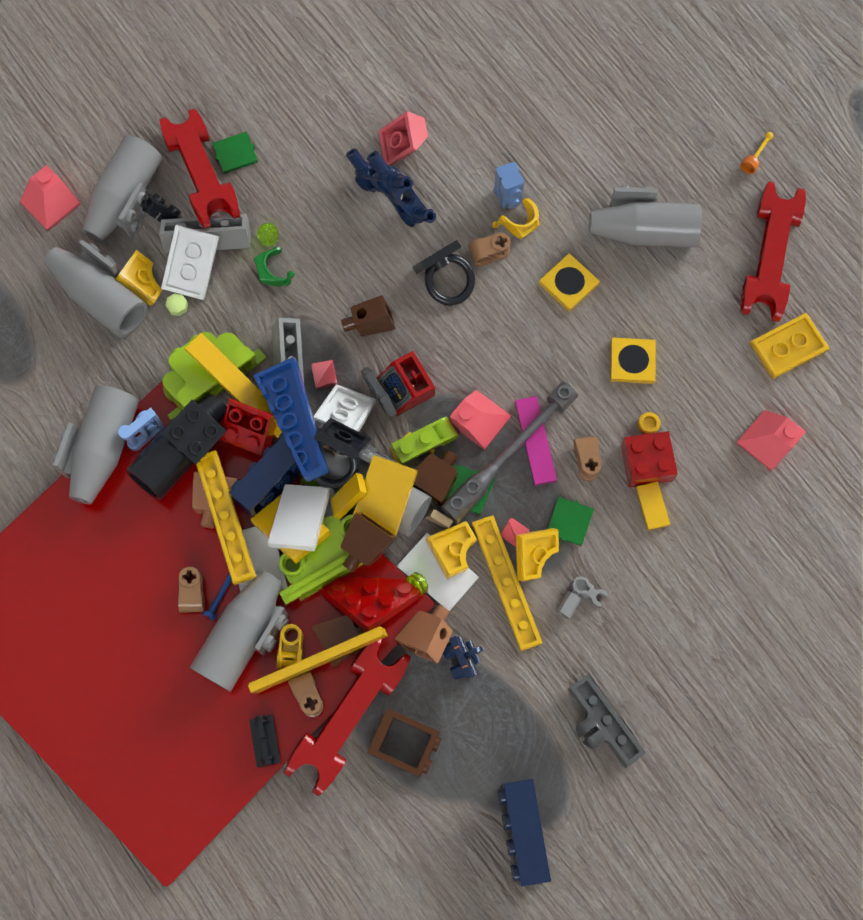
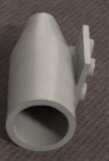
[82,135,162,243]
[589,186,702,247]
[44,240,148,338]
[53,385,139,504]
[324,445,432,537]
[189,570,289,692]

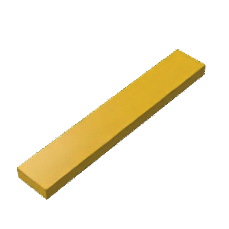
[184,333,282,441]
[196,450,257,586]
[472,515,543,652]
[248,626,388,693]

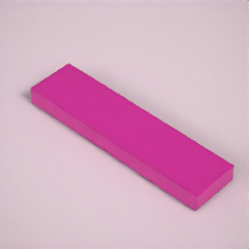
[515,396,557,486]

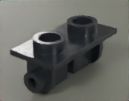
[140,191,182,223]
[249,715,281,768]

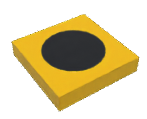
[539,253,600,312]
[610,337,656,384]

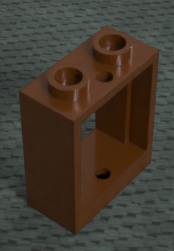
[367,708,442,777]

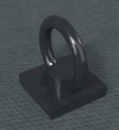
[413,240,475,306]
[313,418,372,489]

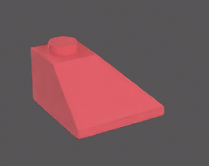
[378,111,428,166]
[20,165,81,231]
[450,390,511,450]
[736,410,806,471]

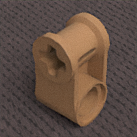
[468,233,511,266]
[573,436,602,481]
[178,567,205,613]
[288,671,324,718]

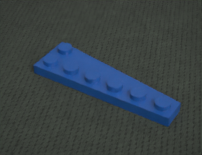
[254,357,329,482]

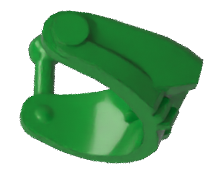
[254,247,295,287]

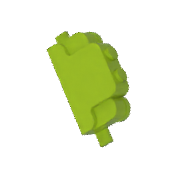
[163,332,267,420]
[279,515,363,605]

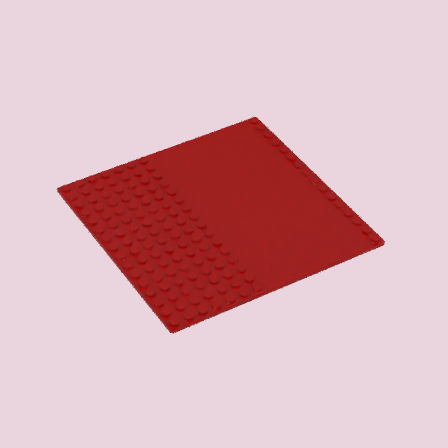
[0,380,434,886]

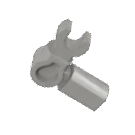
[556,577,608,619]

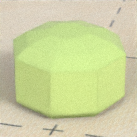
[165,293,188,316]

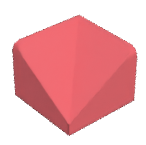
[311,360,338,390]
[501,518,530,547]

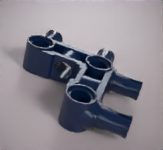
[346,148,436,227]

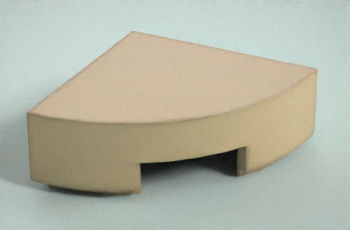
[424,509,453,528]

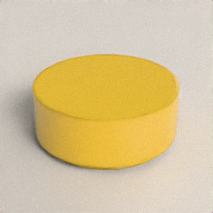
[637,412,661,434]

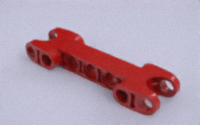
[159,108,241,228]
[740,181,806,322]
[283,639,411,796]

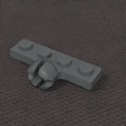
[568,674,646,768]

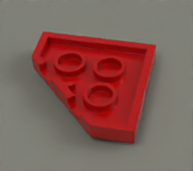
[321,577,421,632]

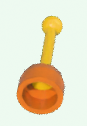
[740,132,773,174]

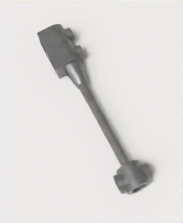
[440,382,578,525]

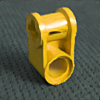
[277,624,304,670]

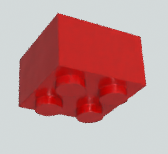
[621,431,678,487]

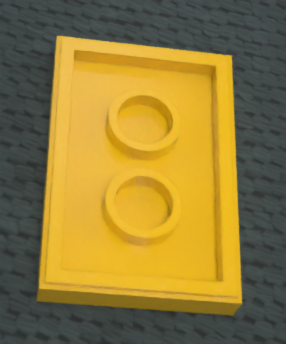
[749,313,830,380]
[351,455,418,536]
[250,494,331,564]

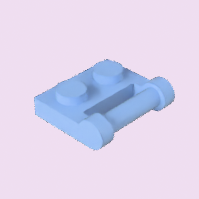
[118,408,165,451]

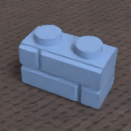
[494,162,525,209]

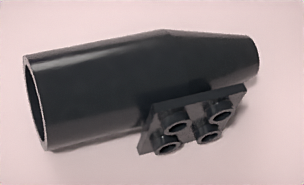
[125,394,227,501]

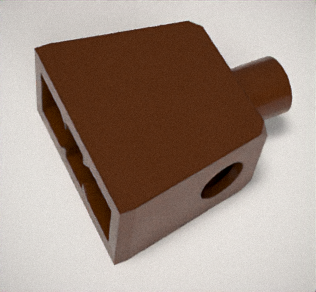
[341,295,395,336]
[413,450,458,506]
[341,512,397,572]
[312,615,366,669]

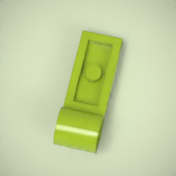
[391,417,458,465]

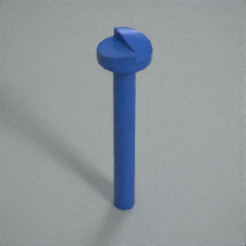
[202,573,232,621]

